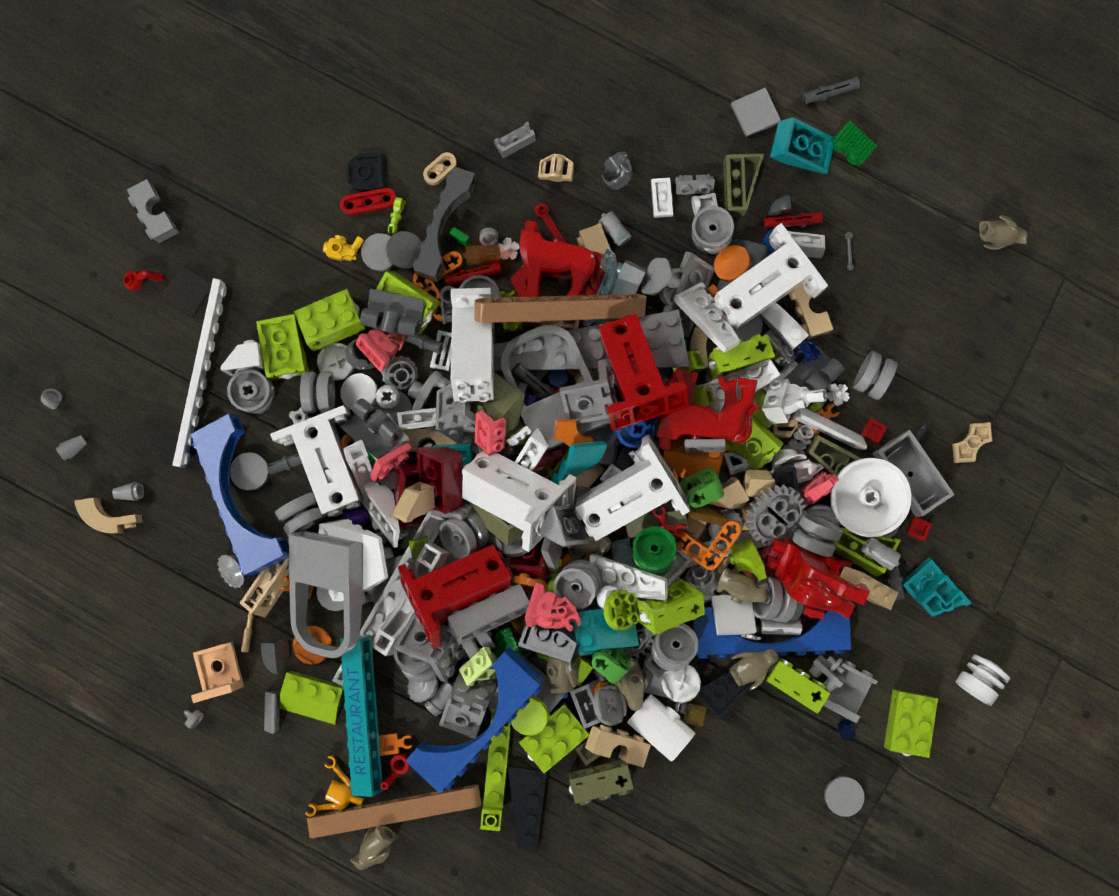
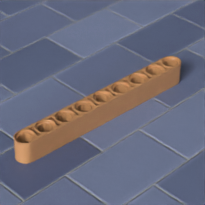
[474,294,647,323]
[306,785,482,838]

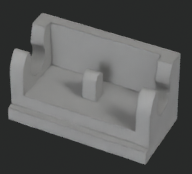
[494,122,536,158]

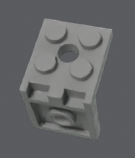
[560,359,617,424]
[435,384,476,447]
[394,614,464,683]
[439,663,498,739]

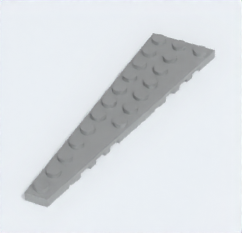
[494,310,690,371]

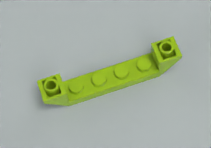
[480,708,511,831]

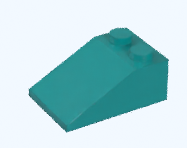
[770,117,834,174]
[573,609,639,656]

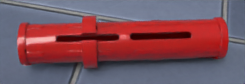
[764,212,823,230]
[444,262,502,286]

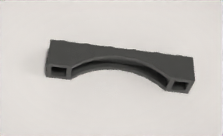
[413,167,477,282]

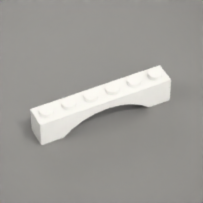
[372,543,450,656]

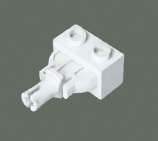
[762,378,827,424]

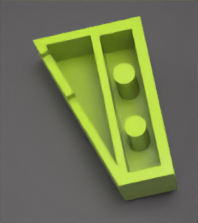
[832,528,901,576]

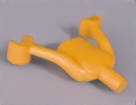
[305,755,364,817]

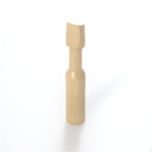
[241,612,254,652]

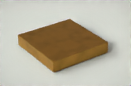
[687,495,727,526]

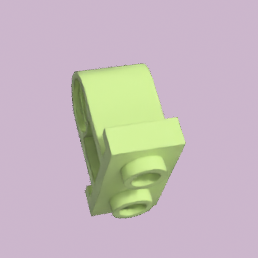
[459,647,498,686]

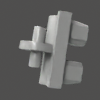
[810,654,847,691]

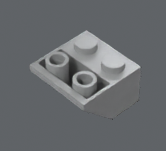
[570,678,601,729]

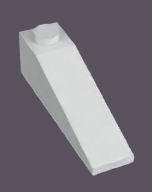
[759,303,809,350]
[362,484,400,548]

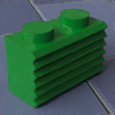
[831,121,877,166]

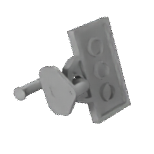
[640,252,714,338]

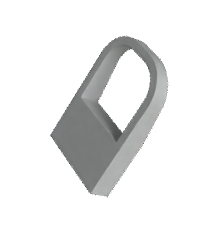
[501,325,610,453]
[288,530,363,658]

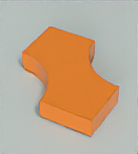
[553,419,593,448]

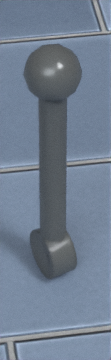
[845,232,854,271]

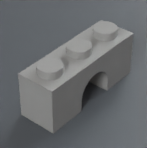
[127,179,179,243]

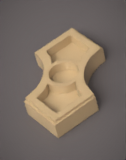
[952,422,992,463]

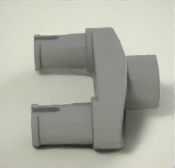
[407,371,451,427]

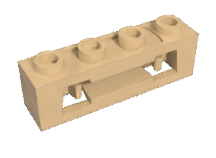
[240,539,289,617]

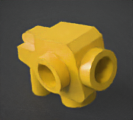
[323,235,364,262]

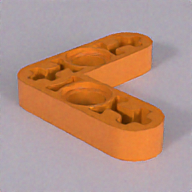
[413,251,463,321]
[671,520,742,570]

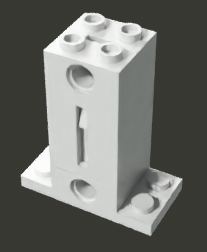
[713,223,828,331]
[450,288,495,402]
[270,405,363,517]
[574,434,690,541]
[462,451,577,552]

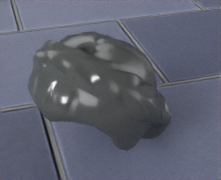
[602,151,633,190]
[345,339,376,370]

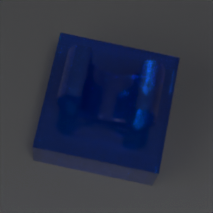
[795,340,822,364]

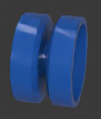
[609,400,658,448]

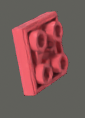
[370,442,411,482]

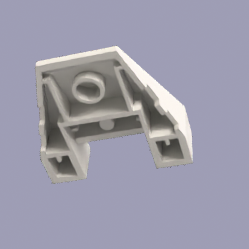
[318,519,388,601]

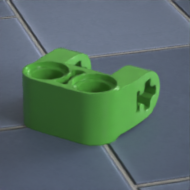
[680,468,725,508]
[592,649,630,684]

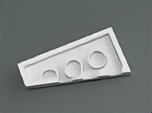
[673,282,740,353]
[696,359,781,413]
[590,553,668,600]

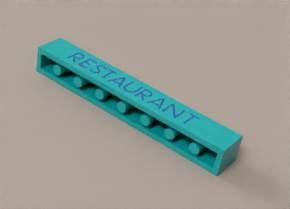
[340,635,383,797]

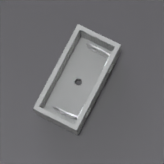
[872,430,955,517]

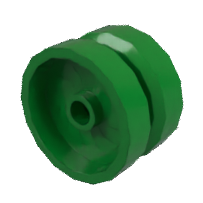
[633,526,676,576]

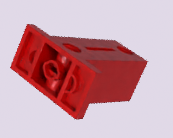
[598,314,689,431]
[398,545,513,649]

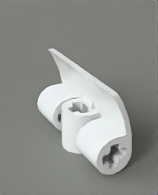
[627,694,695,761]

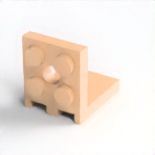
[191,641,244,703]

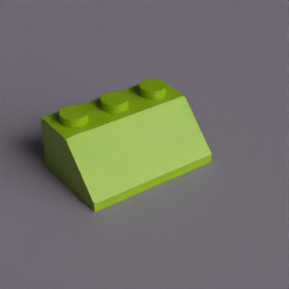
[279,670,344,725]

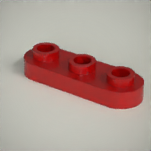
[340,188,396,216]

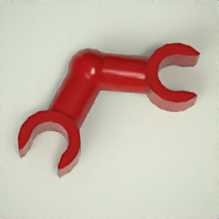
[653,504,687,538]

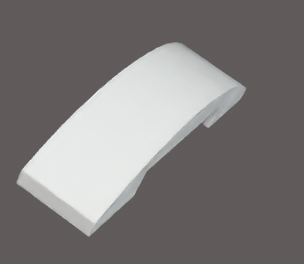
[343,440,379,498]

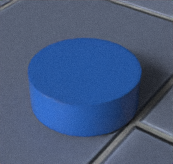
[549,370,568,388]

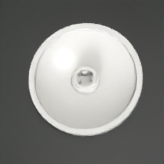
[830,458,911,537]

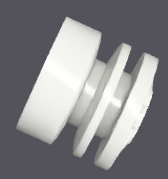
[955,654,1010,706]

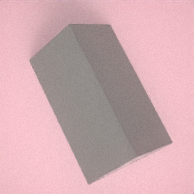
[538,506,589,546]

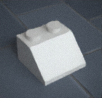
[221,340,265,376]

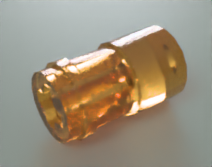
[463,244,500,265]

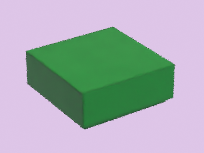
[450,227,470,247]

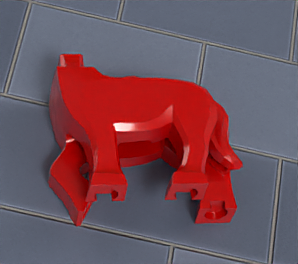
[511,221,607,297]
[657,367,760,452]
[764,537,870,619]

